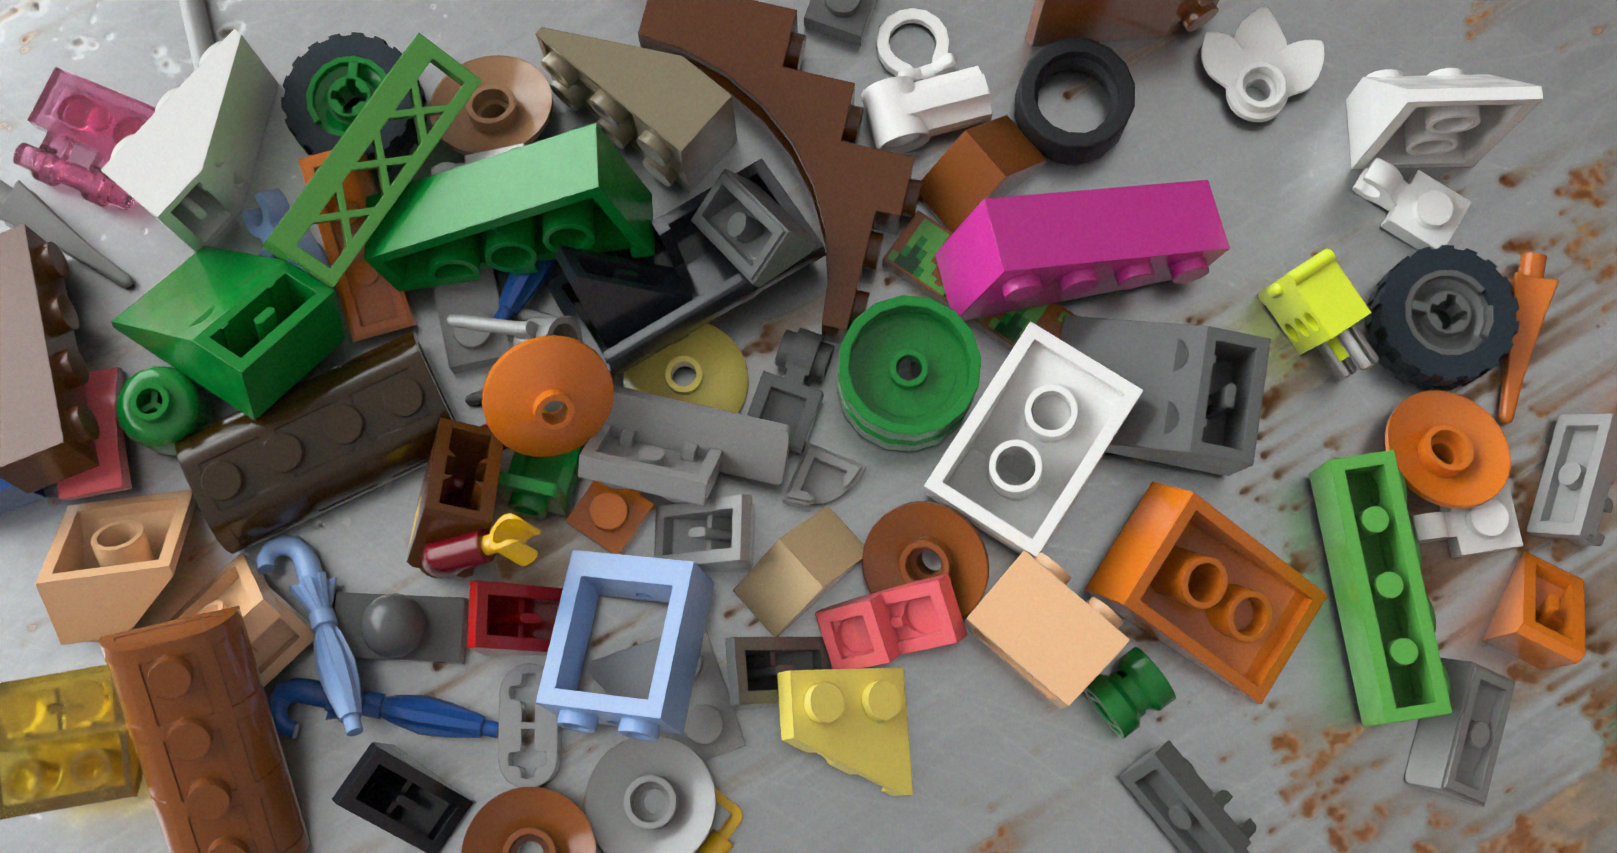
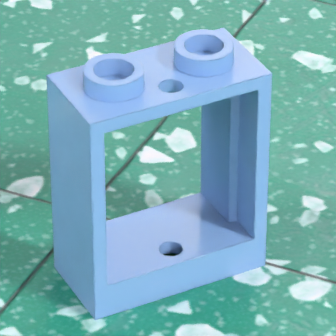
[536,550,714,741]

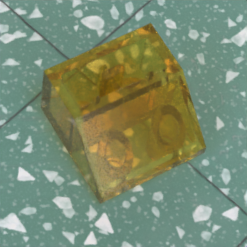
[0,664,143,820]

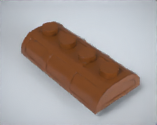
[100,606,310,853]

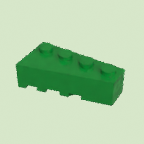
[364,123,655,292]

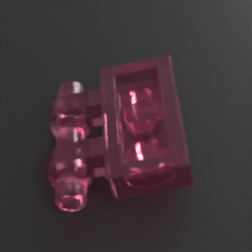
[13,67,156,210]

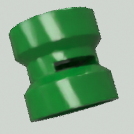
[1084,647,1176,739]

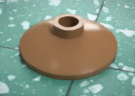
[430,55,553,155]

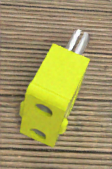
[1258,248,1379,380]

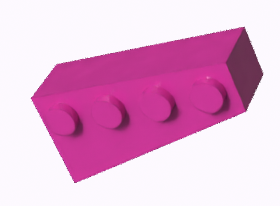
[935,180,1230,321]

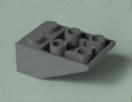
[1060,315,1271,476]

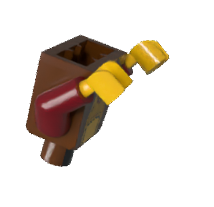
[407,408,549,578]

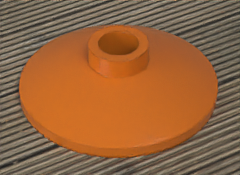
[482,335,614,457]
[1385,390,1511,509]

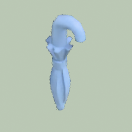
[256,535,363,737]

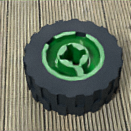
[281,32,427,173]

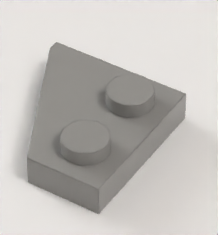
[585,627,747,761]

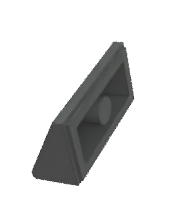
[691,168,819,288]

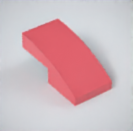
[57,367,132,501]
[815,573,968,669]

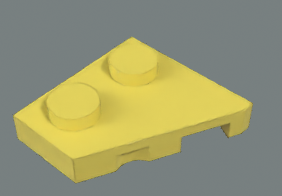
[777,667,913,796]

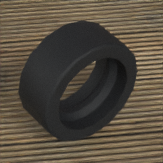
[1014,38,1135,163]

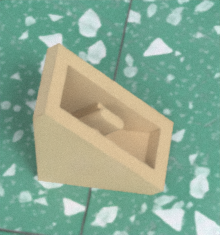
[733,505,864,637]

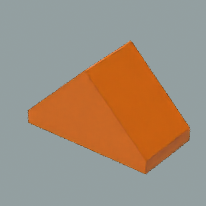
[1483,551,1586,670]

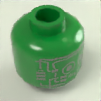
[116,366,214,455]

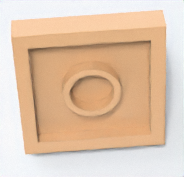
[169,553,315,687]

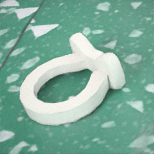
[876,8,957,82]

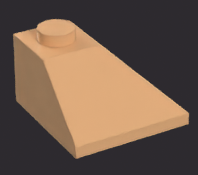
[35,489,196,645]

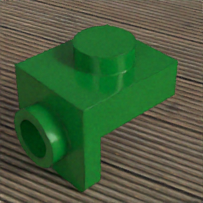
[497,443,586,518]

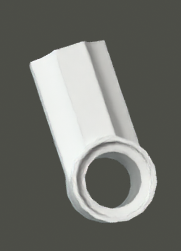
[861,66,993,154]

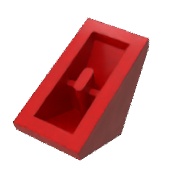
[467,580,563,655]

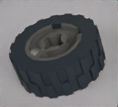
[1364,245,1520,391]

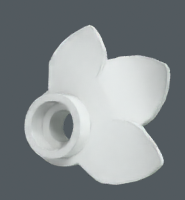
[1201,6,1325,122]

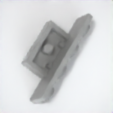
[544,385,792,506]

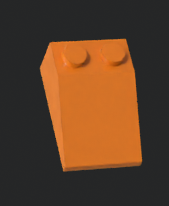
[1084,481,1328,704]

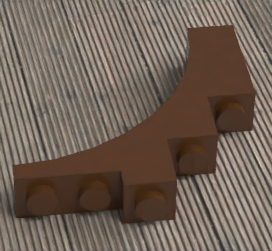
[638,0,922,344]

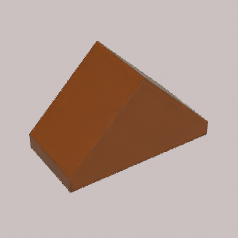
[919,115,1047,233]

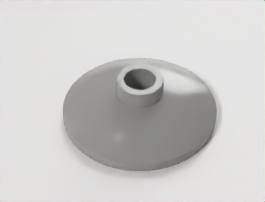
[584,735,717,853]

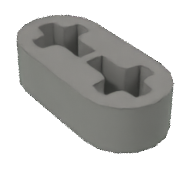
[498,663,562,788]

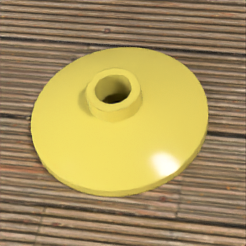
[623,323,749,414]

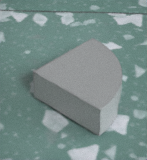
[783,442,866,508]

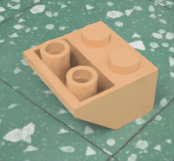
[964,550,1130,709]

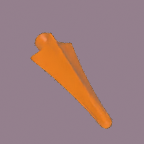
[1498,252,1559,424]

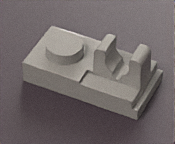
[1526,413,1617,546]

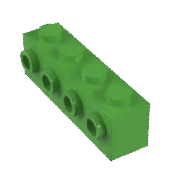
[1309,450,1453,727]

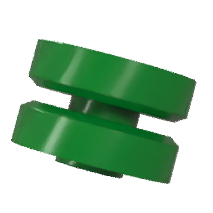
[837,295,981,452]

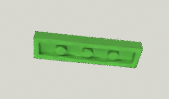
[262,32,482,288]

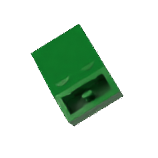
[111,246,345,421]

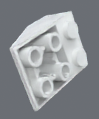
[101,29,278,252]

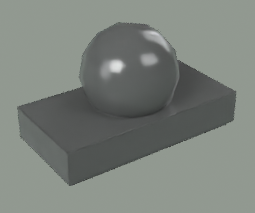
[335,592,469,664]

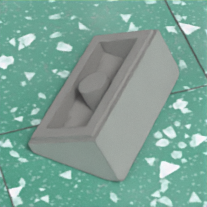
[1405,658,1515,807]

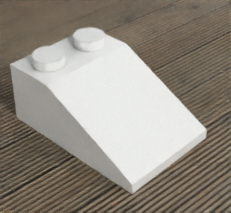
[1346,68,1543,169]
[924,321,1143,559]

